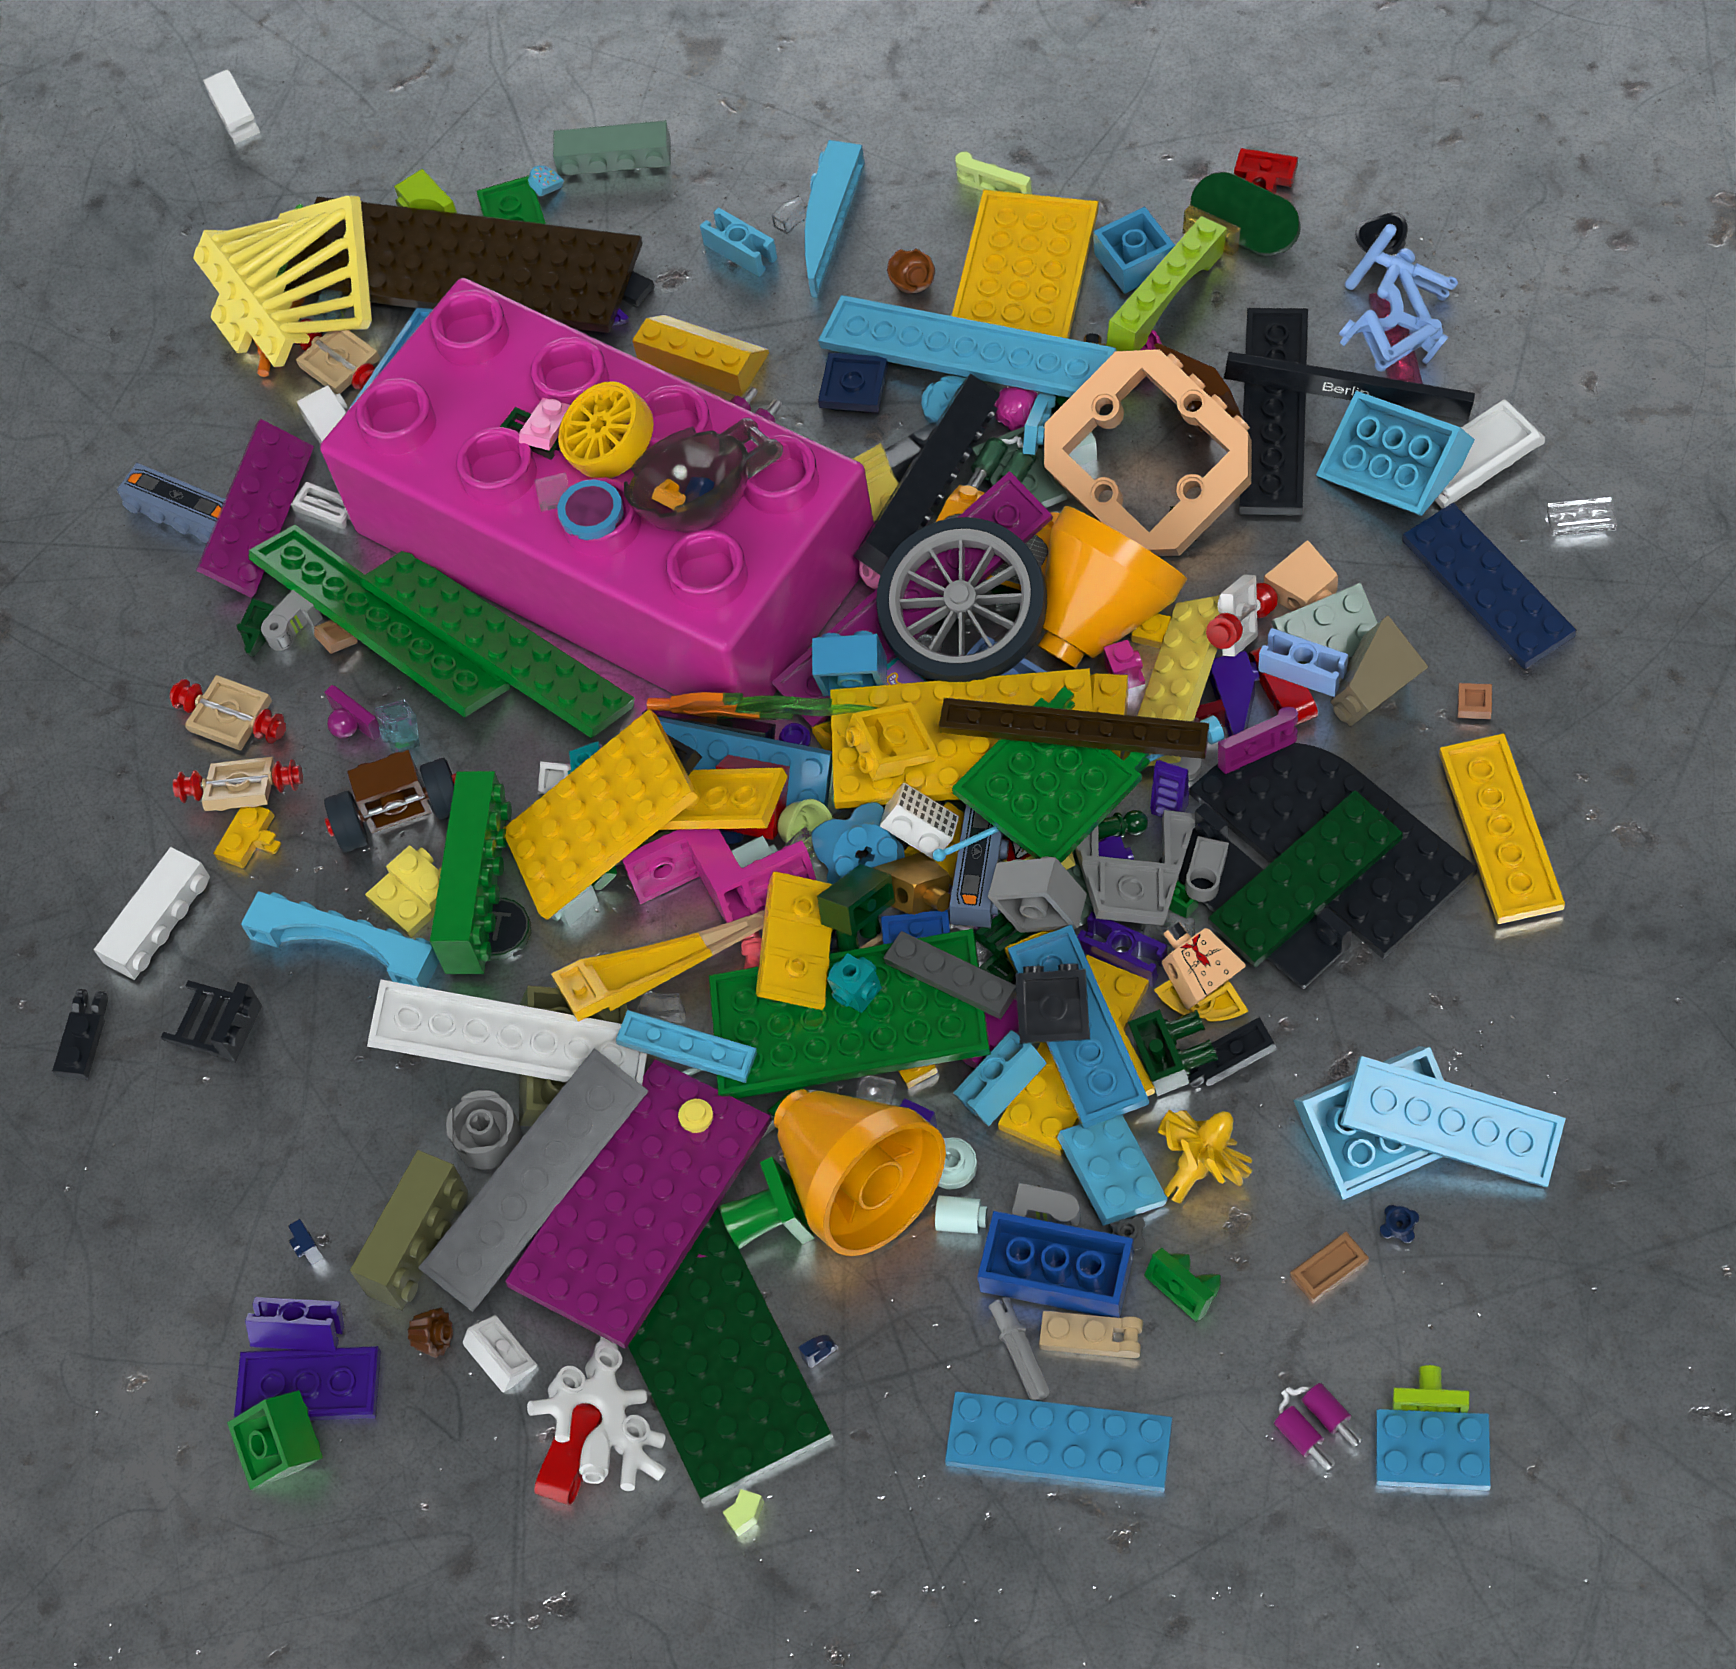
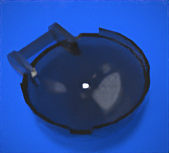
[624,418,783,533]

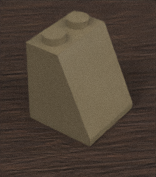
[1330,615,1428,727]

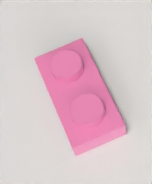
[519,398,570,450]

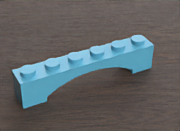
[241,891,439,988]

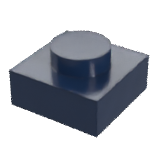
[288,1219,324,1265]

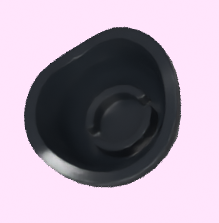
[1355,212,1408,256]

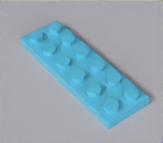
[1340,1056,1566,1187]

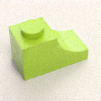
[394,169,457,213]

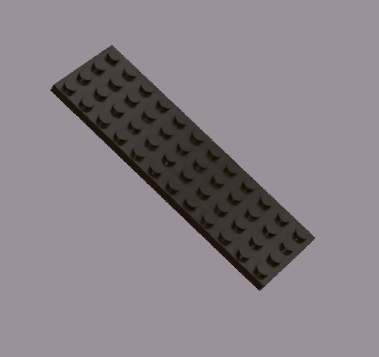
[284,196,643,333]

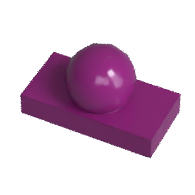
[324,685,382,741]

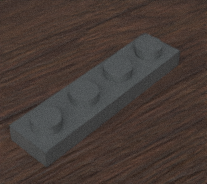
[883,931,1017,1019]

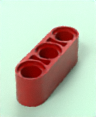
[1249,645,1318,726]
[534,1403,602,1506]

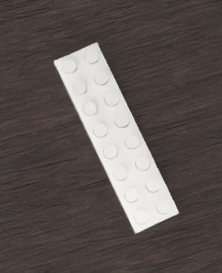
[367,979,647,1085]

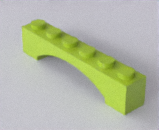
[1106,216,1227,351]

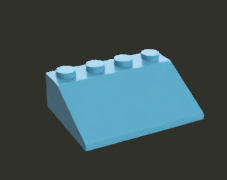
[1316,391,1475,516]
[1293,1046,1444,1200]

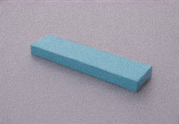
[616,1010,757,1083]

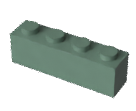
[553,120,671,176]

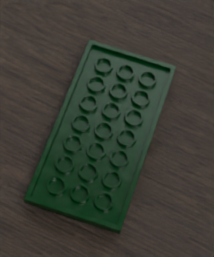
[628,1207,833,1504]

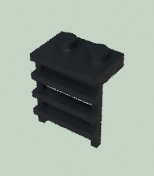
[161,980,262,1063]

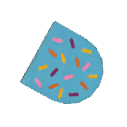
[528,165,564,197]

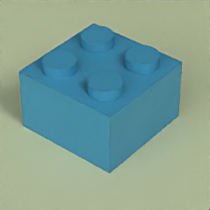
[1093,206,1175,294]
[812,631,887,696]

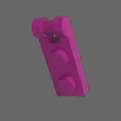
[1218,707,1298,774]

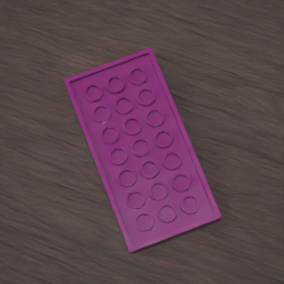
[505,1059,772,1349]

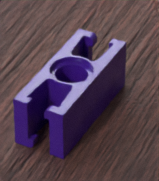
[1077,912,1168,987]
[245,1297,345,1352]

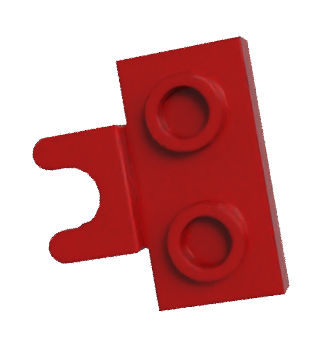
[1234,148,1298,194]

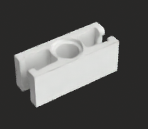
[203,69,260,144]

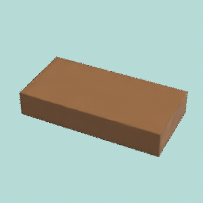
[1290,1232,1369,1303]

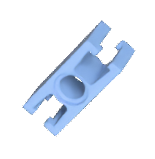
[1258,628,1348,697]

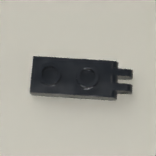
[1187,1017,1277,1087]

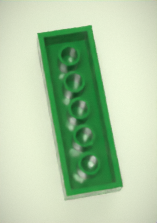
[430,771,512,974]

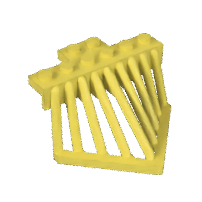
[193,196,372,367]

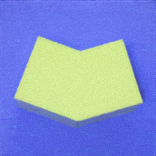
[723,1489,764,1536]

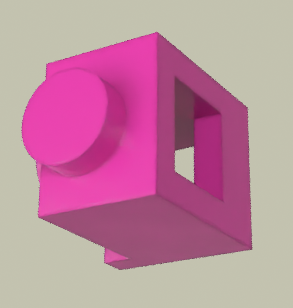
[1104,640,1145,689]

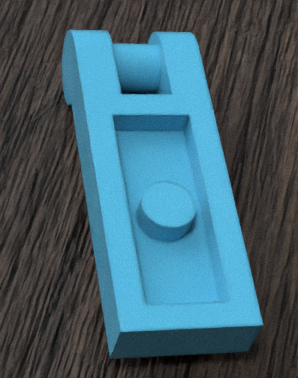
[1023,393,1056,455]

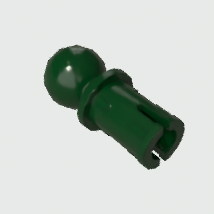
[1098,810,1148,840]

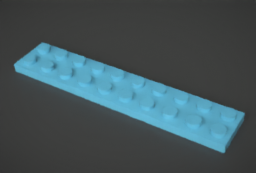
[818,295,1116,398]

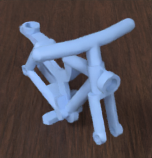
[1339,224,1458,372]

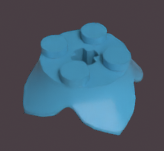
[811,802,905,884]

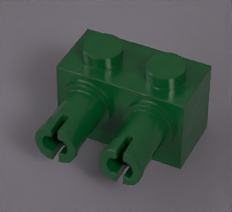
[817,864,895,952]
[1128,1009,1218,1096]

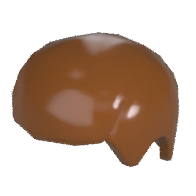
[887,248,935,294]

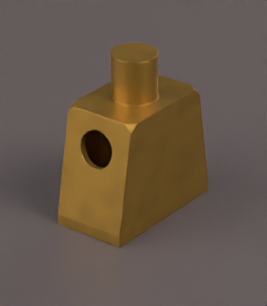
[873,852,951,915]

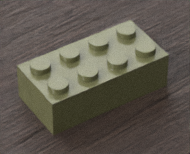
[350,1150,468,1311]

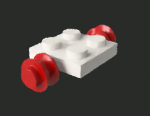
[1206,574,1278,657]

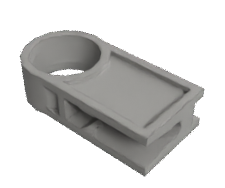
[1185,836,1229,902]

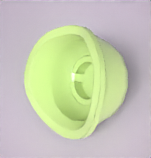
[777,799,833,853]

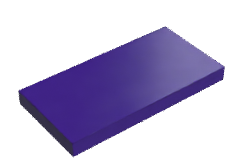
[234,1346,381,1421]

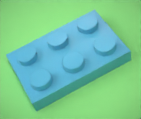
[1057,1115,1168,1226]

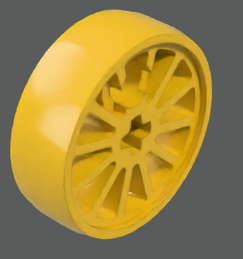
[558,381,654,478]

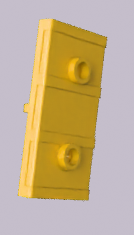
[756,871,833,1010]

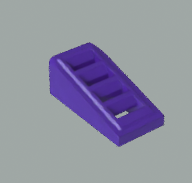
[1150,760,1189,817]

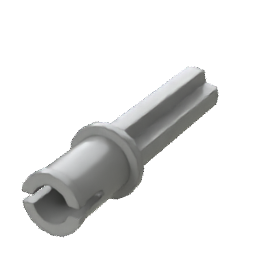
[989,1297,1050,1401]

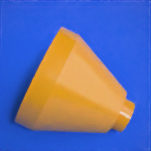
[1038,506,1187,669]
[774,1089,946,1256]

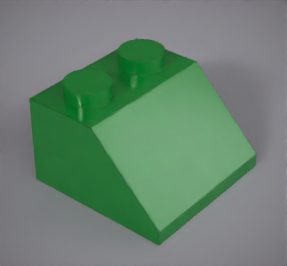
[227,1390,323,1490]

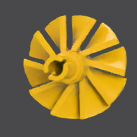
[1157,1110,1253,1203]

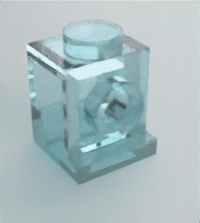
[375,699,420,752]

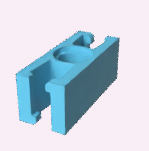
[700,207,777,277]
[953,1030,1047,1126]

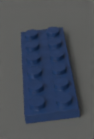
[1402,503,1577,670]

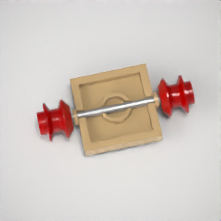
[294,318,380,394]
[170,675,286,751]
[173,757,303,811]

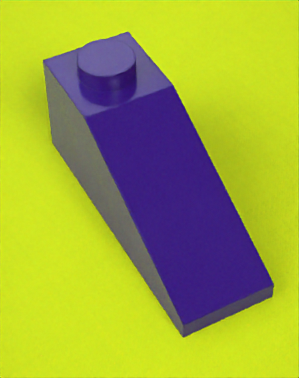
[1209,651,1259,737]

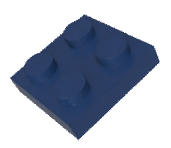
[818,352,888,413]

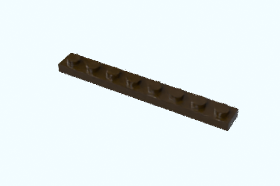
[939,698,1210,759]

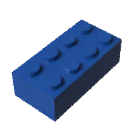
[977,1211,1134,1318]

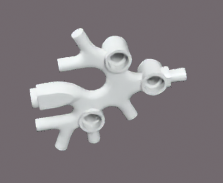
[527,1336,666,1491]

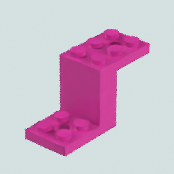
[622,829,817,923]

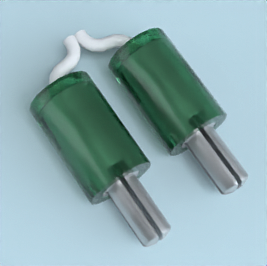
[967,436,1036,489]

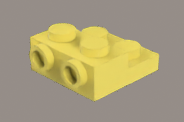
[365,845,441,938]

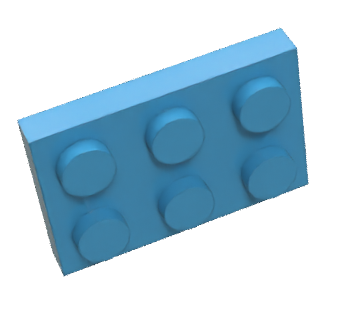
[1376,1409,1491,1491]

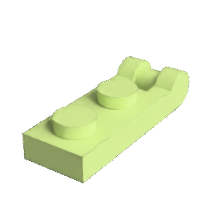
[955,152,1032,194]

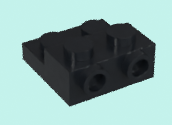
[1016,964,1090,1044]

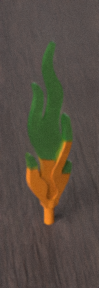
[647,692,877,720]

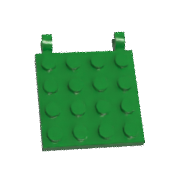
[952,686,1150,863]

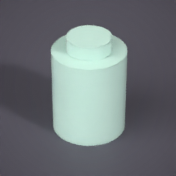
[935,1196,988,1234]

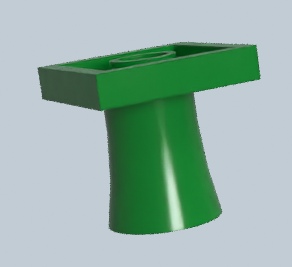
[720,1157,815,1249]

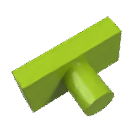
[1392,1365,1469,1413]

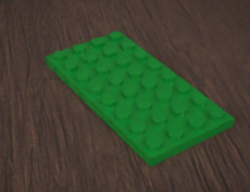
[709,929,991,1099]

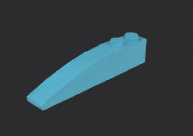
[805,140,865,298]

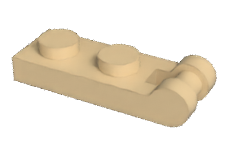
[1039,1311,1143,1358]

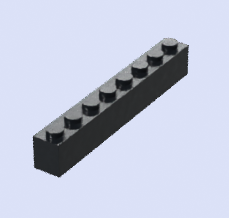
[853,373,1000,575]

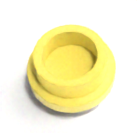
[678,1099,713,1133]

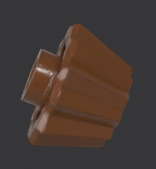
[408,1307,453,1358]

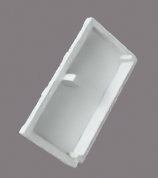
[1434,399,1545,509]

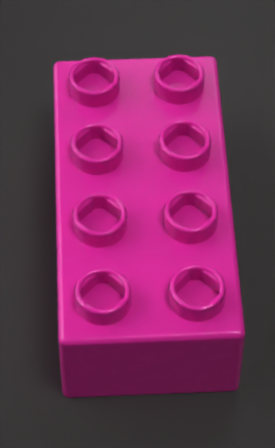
[320,278,874,721]

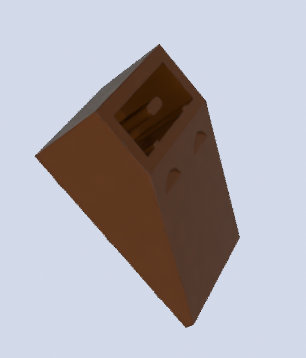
[1154,343,1243,440]

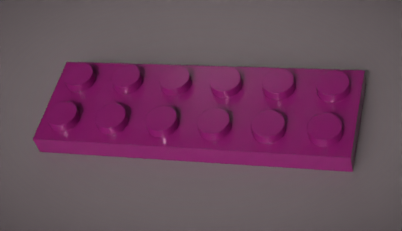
[196,418,314,598]

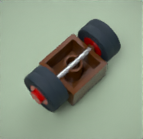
[324,750,456,852]

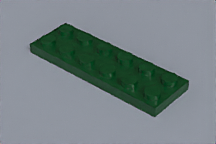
[1208,790,1403,968]

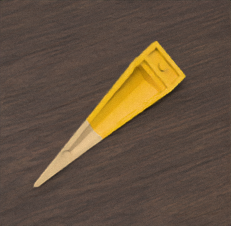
[551,910,765,1022]

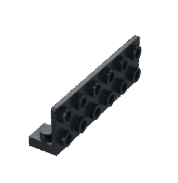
[1159,803,1352,989]

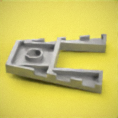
[1075,810,1195,925]

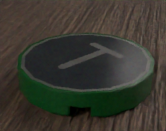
[488,897,531,960]

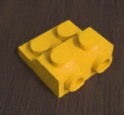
[845,702,938,781]

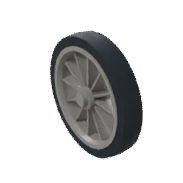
[876,517,1047,682]

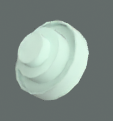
[938,1137,977,1190]

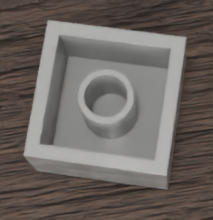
[988,857,1087,933]

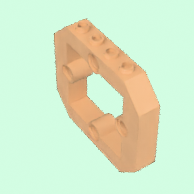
[1044,349,1252,557]

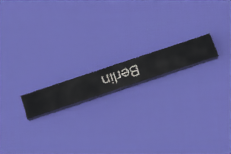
[1223,352,1475,420]

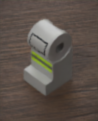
[261,590,323,651]
[1012,1183,1080,1227]

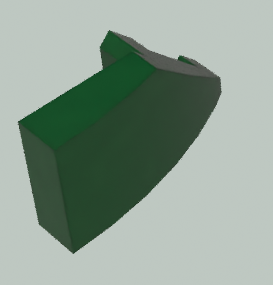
[236,598,276,657]

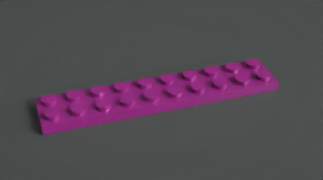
[772,471,1053,727]

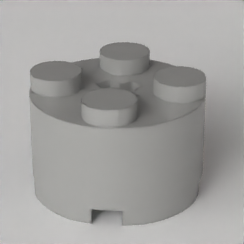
[446,1090,522,1170]

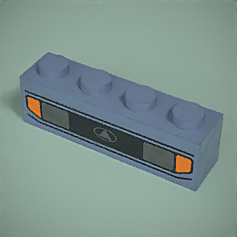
[117,463,225,544]
[949,804,1009,928]

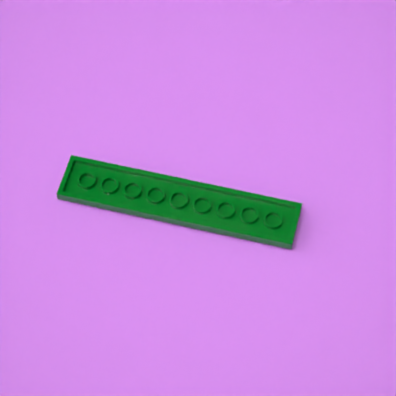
[249,525,510,717]
[361,551,635,738]

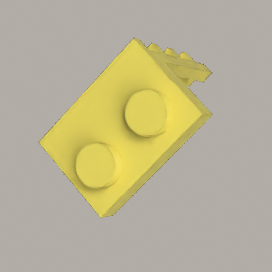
[853,443,898,522]

